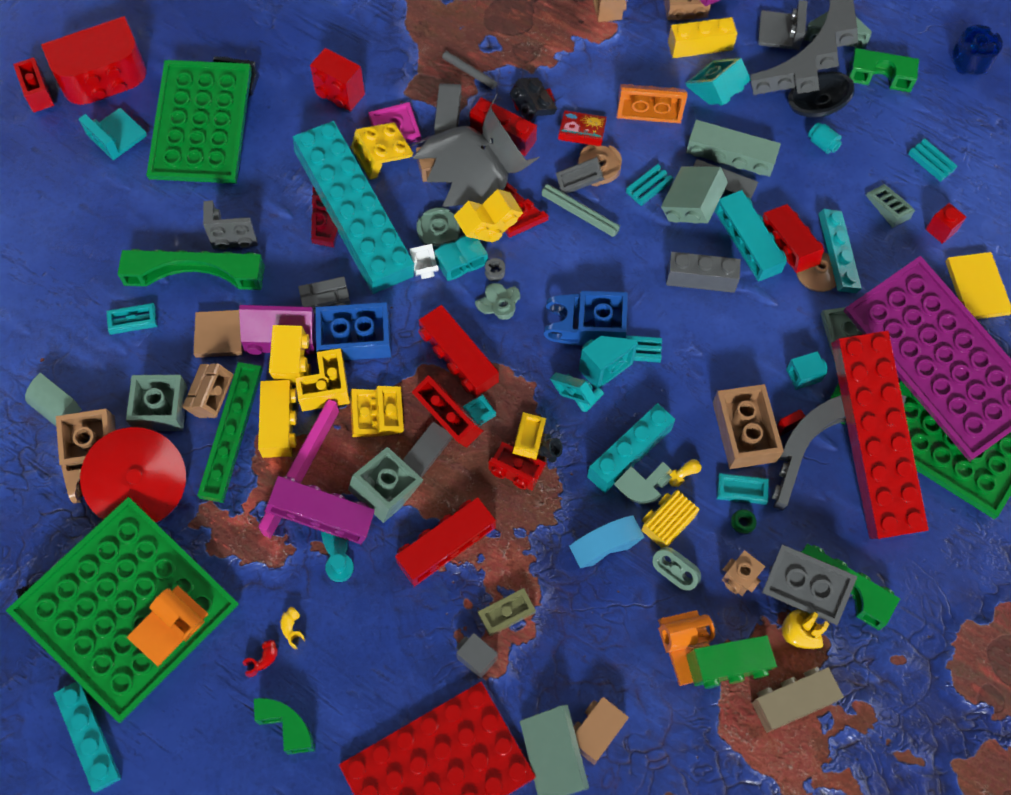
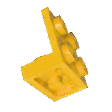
[351,123,413,179]

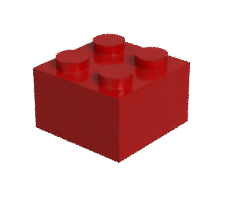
[310,48,365,112]

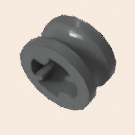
[485,258,505,281]

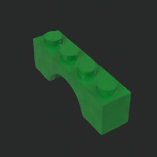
[801,543,900,630]

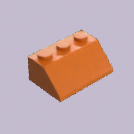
[617,84,687,123]

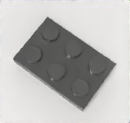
[762,544,858,625]

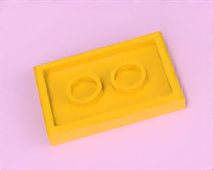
[945,252,1011,319]

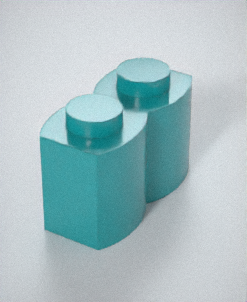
[434,235,488,281]

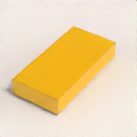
[512,412,546,460]

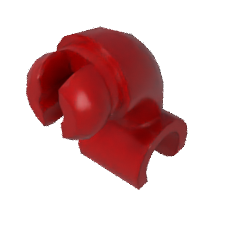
[243,640,278,677]

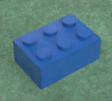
[315,302,391,361]

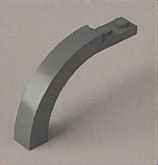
[772,395,906,511]

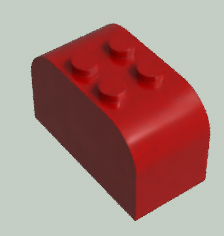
[41,16,146,105]

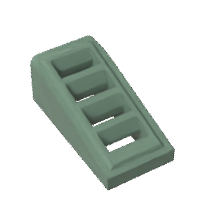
[866,184,915,228]

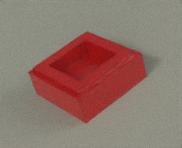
[777,410,805,436]

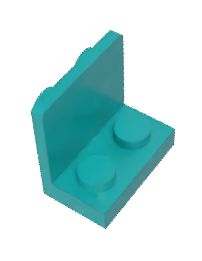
[79,108,147,161]

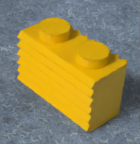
[641,490,700,548]

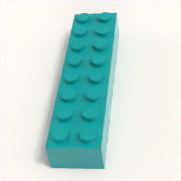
[293,121,415,294]

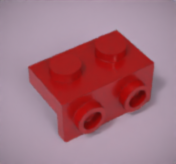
[489,442,546,491]

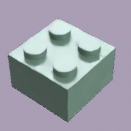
[126,375,188,431]

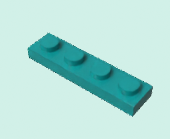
[818,209,862,293]
[54,681,121,793]

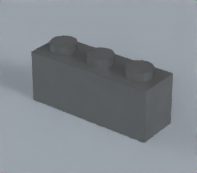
[666,252,741,293]

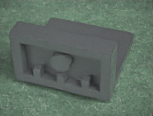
[758,0,807,50]
[203,200,258,250]

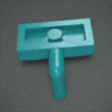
[550,372,604,412]

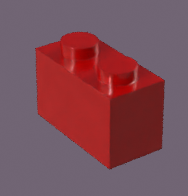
[13,57,54,113]

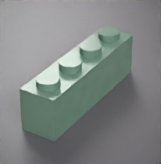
[686,120,781,177]

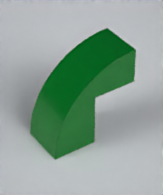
[254,698,315,755]

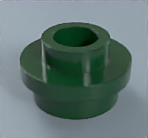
[731,509,757,534]

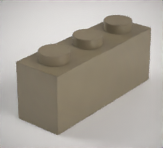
[752,667,844,733]

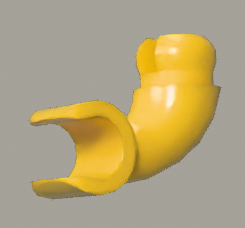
[669,459,702,487]
[280,607,305,649]

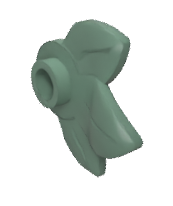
[475,283,520,320]

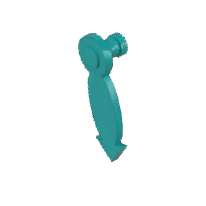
[321,531,354,582]

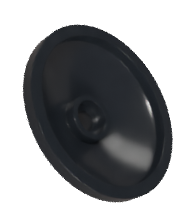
[788,71,855,118]

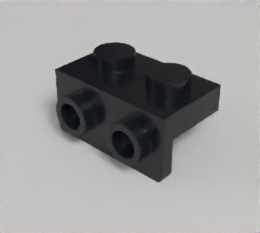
[510,78,558,123]

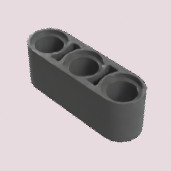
[435,83,461,134]

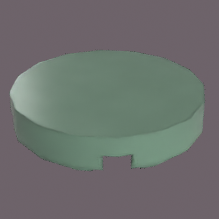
[417,208,461,249]

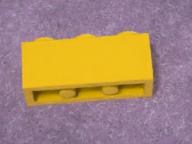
[668,17,737,58]
[258,380,297,458]

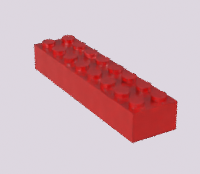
[831,330,929,539]

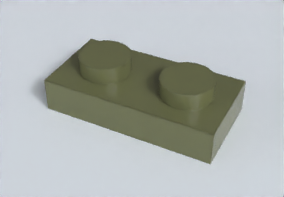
[478,588,536,637]

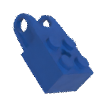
[544,291,628,346]

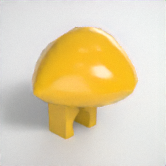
[782,609,829,649]

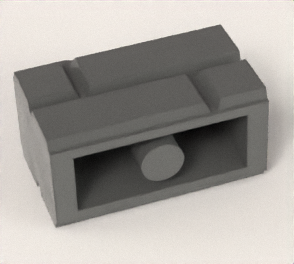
[298,276,351,319]

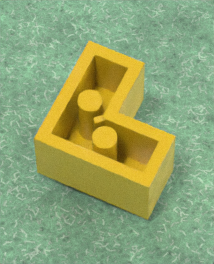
[454,189,523,243]
[269,325,311,385]
[295,348,350,411]

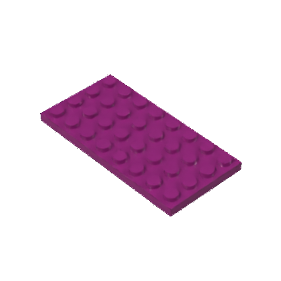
[844,256,1011,462]

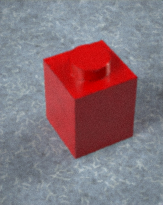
[925,203,967,244]

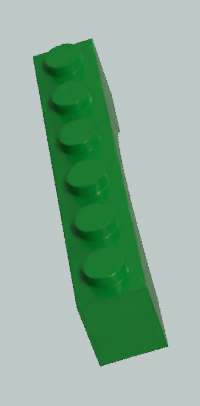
[118,249,265,290]

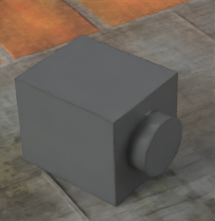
[456,633,498,679]

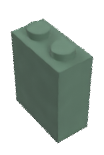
[661,166,728,223]

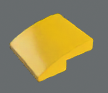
[350,386,404,437]

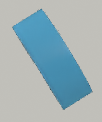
[569,515,645,568]

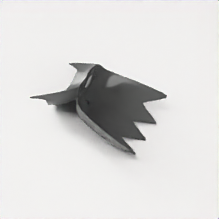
[411,94,539,207]

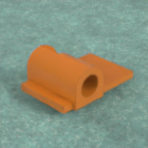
[127,585,209,667]
[658,610,715,686]

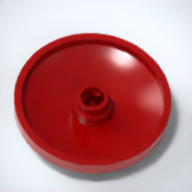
[80,427,186,523]

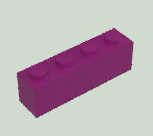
[264,476,375,545]

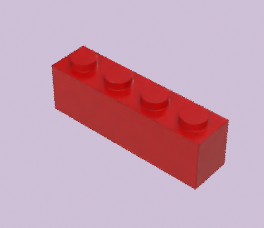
[418,305,499,398]
[395,497,496,587]

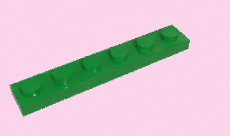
[197,362,263,503]

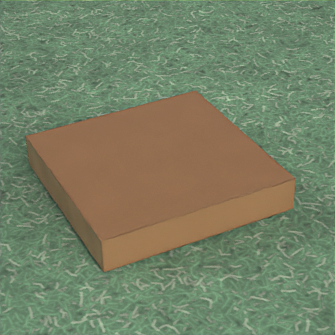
[193,310,243,358]

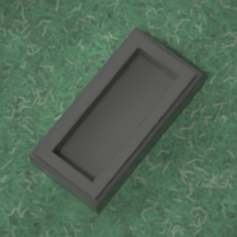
[556,157,605,194]

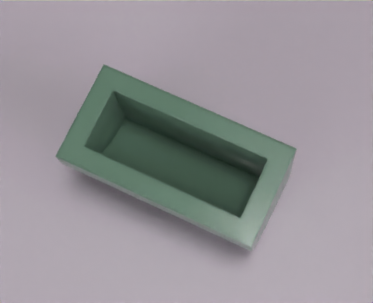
[25,373,82,426]

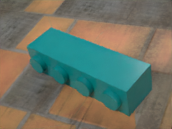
[715,190,787,282]
[587,403,676,494]

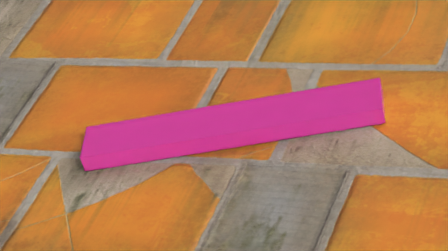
[258,399,339,538]

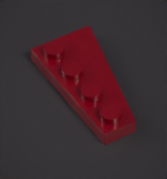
[311,185,339,248]

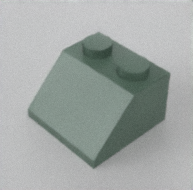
[348,447,423,523]

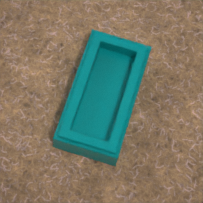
[717,473,769,505]

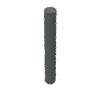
[442,51,497,89]

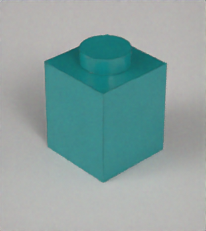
[786,351,828,390]

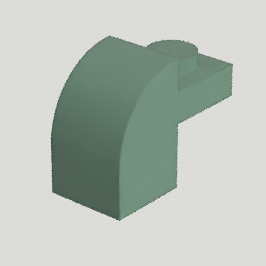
[614,462,672,504]

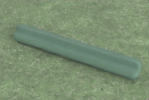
[542,184,620,237]

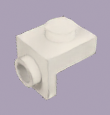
[409,244,439,279]

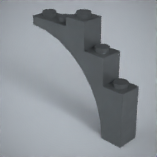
[751,0,858,95]

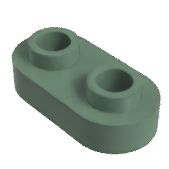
[653,547,701,590]

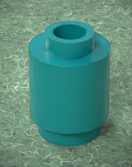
[808,122,842,154]

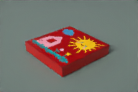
[558,110,607,146]

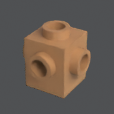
[722,550,766,596]

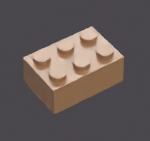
[713,384,784,469]

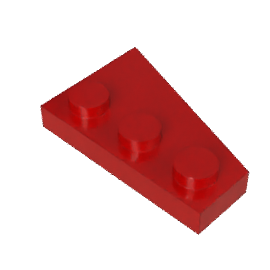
[503,182,549,238]

